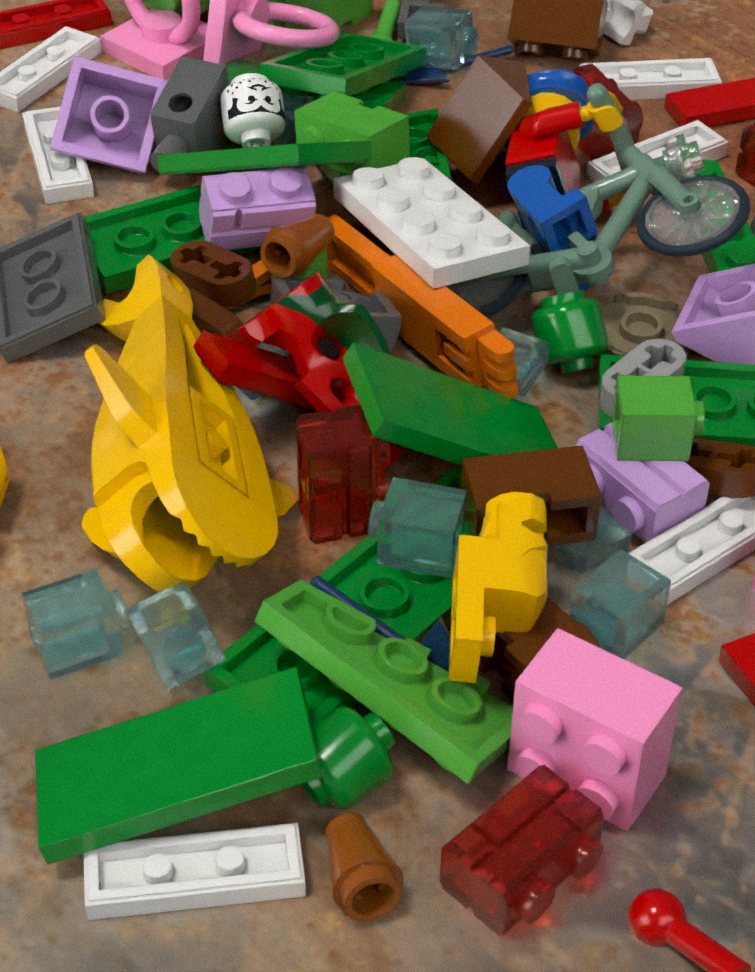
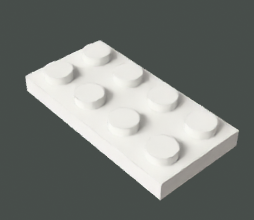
[333,157,530,289]

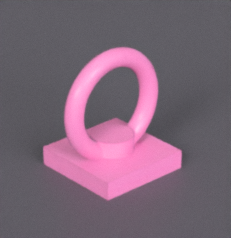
[100,0,207,80]
[203,0,340,65]

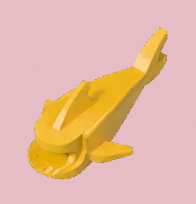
[81,255,298,597]

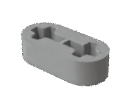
[599,338,686,417]

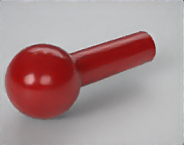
[627,888,751,972]

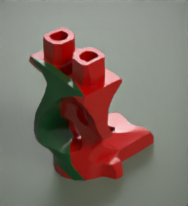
[226,272,404,474]

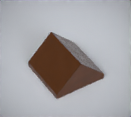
[426,55,532,184]

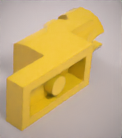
[448,492,548,683]

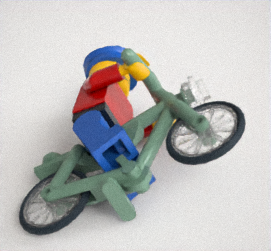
[446,69,750,318]

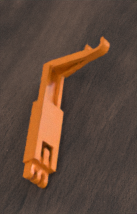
[222,214,519,399]

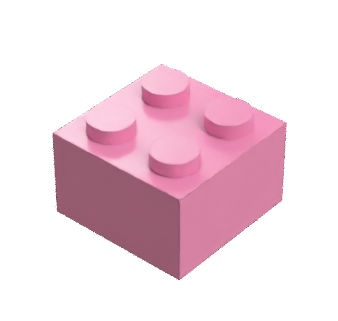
[507,628,683,831]

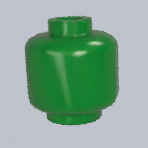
[531,290,608,374]
[301,705,396,810]

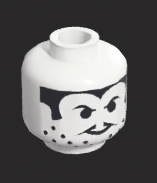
[220,73,286,148]

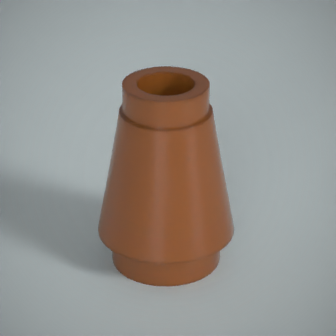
[260,214,335,278]
[325,812,403,921]

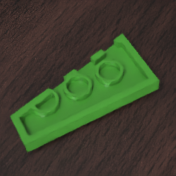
[254,579,513,784]

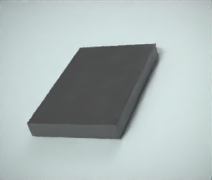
[0,212,106,363]

